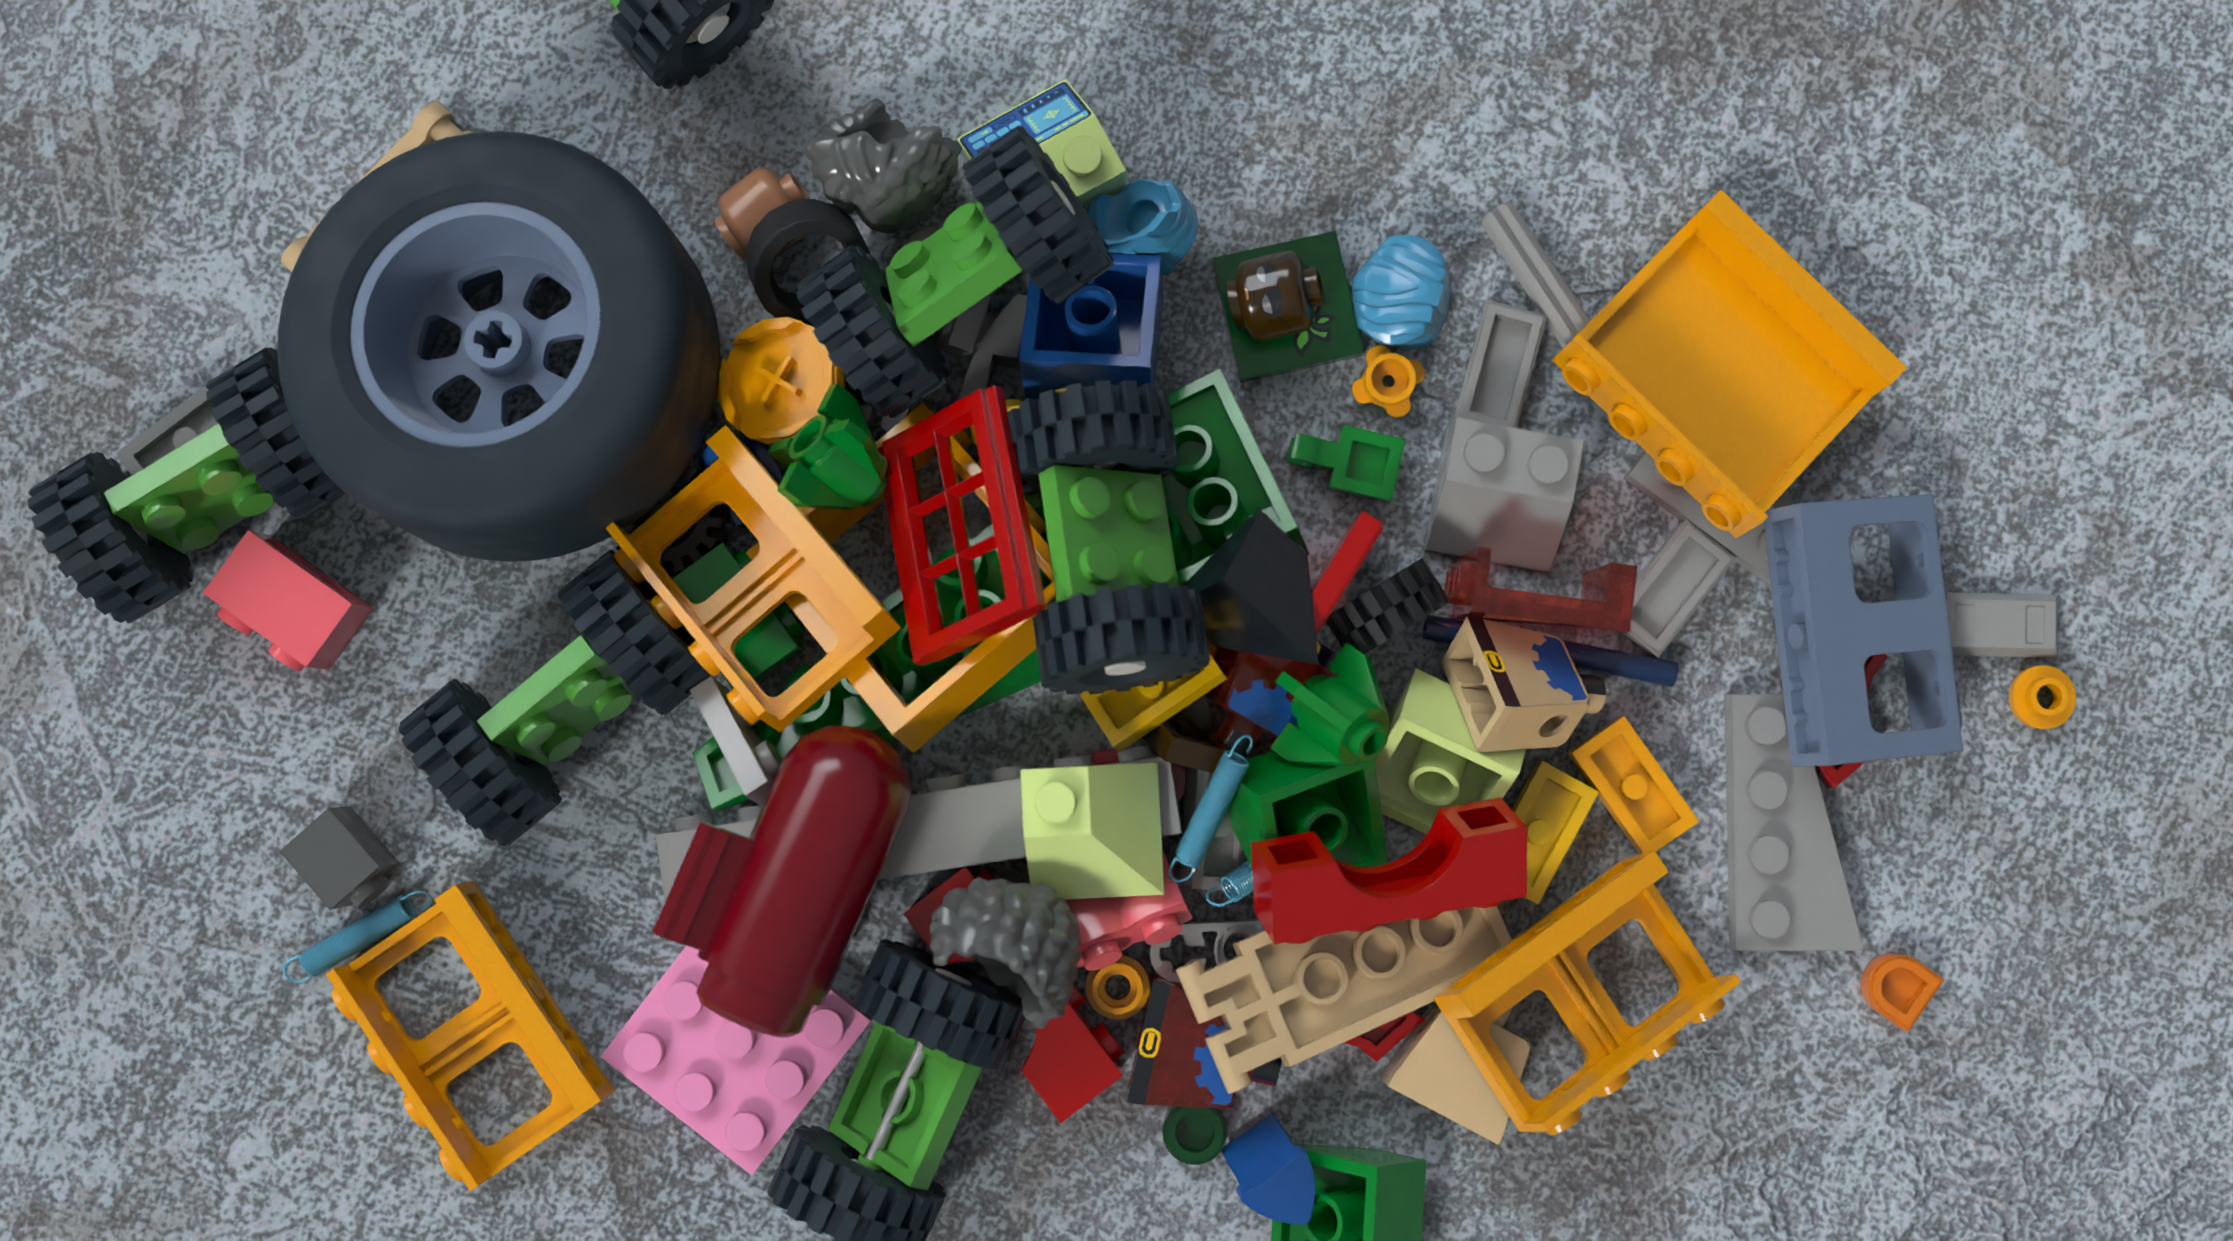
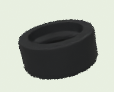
[746,199,871,326]

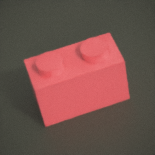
[203,530,373,672]

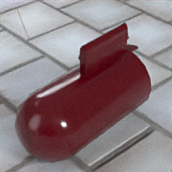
[652,726,912,1038]

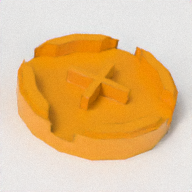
[717,317,845,446]

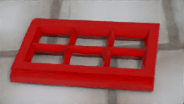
[878,385,1046,665]

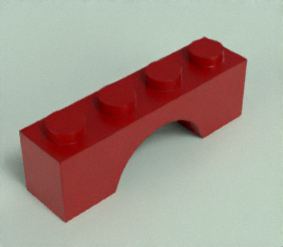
[1251,797,1527,945]
[903,865,1126,1124]

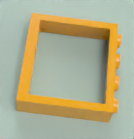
[746,403,1057,753]

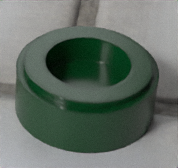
[1162,1096,1227,1165]

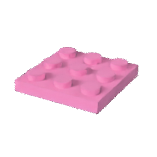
[600,946,873,1176]

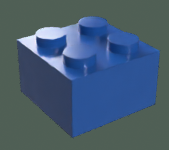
[1019,253,1164,400]

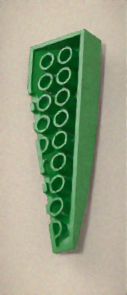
[693,369,1310,812]

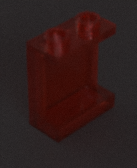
[1444,546,1638,639]

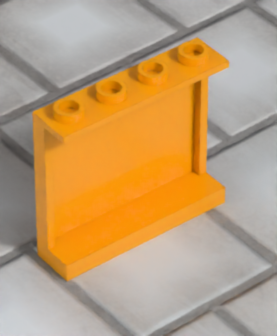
[1552,190,1907,538]

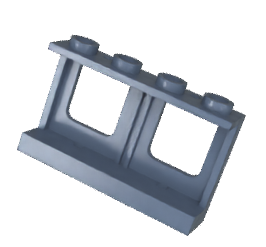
[1764,494,1963,767]

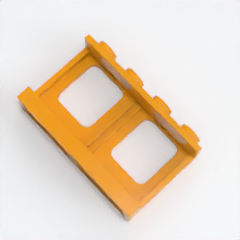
[606,425,901,733]
[1433,850,1741,1136]
[326,881,615,1191]

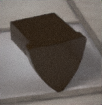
[1141,695,1231,774]

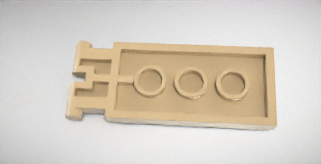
[1176,906,1512,1094]

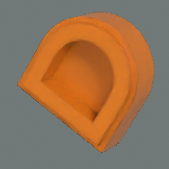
[1860,953,1944,1032]

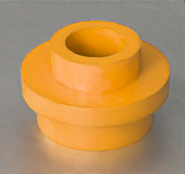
[2009,665,2076,729]
[1086,955,1150,1020]

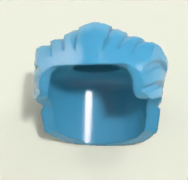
[1088,179,1198,275]
[1352,235,1452,351]

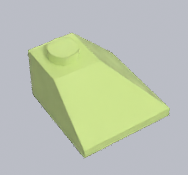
[1020,762,1165,899]

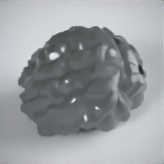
[804,99,962,233]
[930,878,1081,1029]

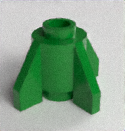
[767,383,888,510]
[1270,642,1389,766]

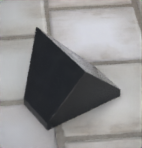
[1184,508,1319,664]

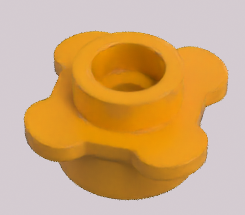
[1351,345,1425,418]

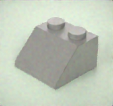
[1424,417,1584,573]

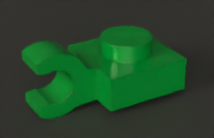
[1286,425,1405,504]

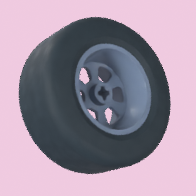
[277,131,720,562]

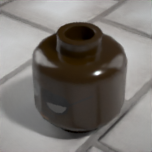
[1227,251,1325,341]

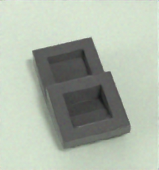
[958,294,1027,400]

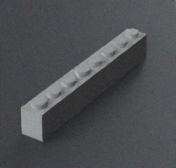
[655,745,1182,901]

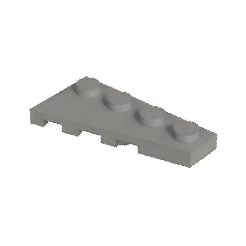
[1725,694,1865,951]

